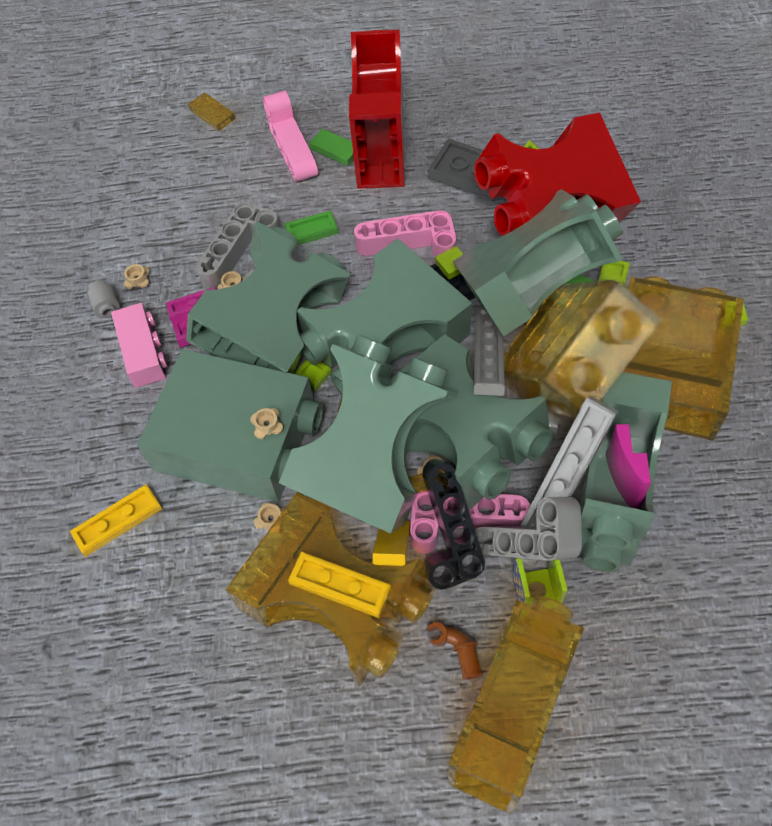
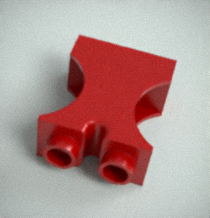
[349,29,405,189]
[474,112,641,236]

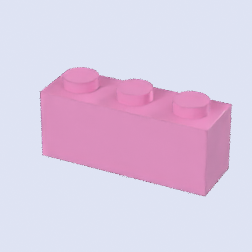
[111,302,168,388]

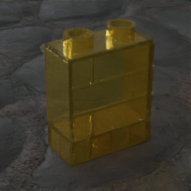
[609,277,744,441]
[504,280,661,418]

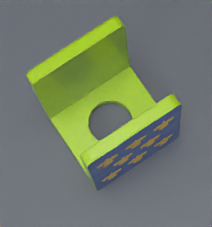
[512,558,567,614]

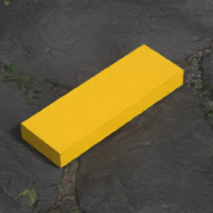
[69,484,162,557]
[373,521,410,566]
[288,552,391,618]

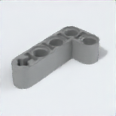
[196,203,279,289]
[475,497,582,561]

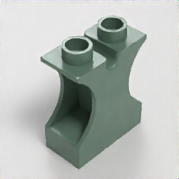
[453,189,623,336]
[186,221,351,374]
[297,238,472,396]
[279,334,458,534]
[390,334,553,511]
[579,369,672,572]

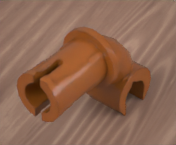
[427,622,483,680]

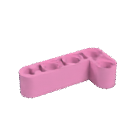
[263,90,318,182]
[354,210,456,258]
[410,490,530,554]

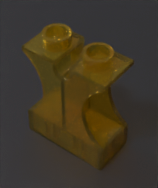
[225,492,434,687]
[448,597,584,815]

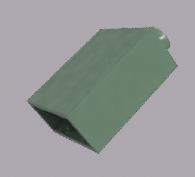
[137,349,323,503]

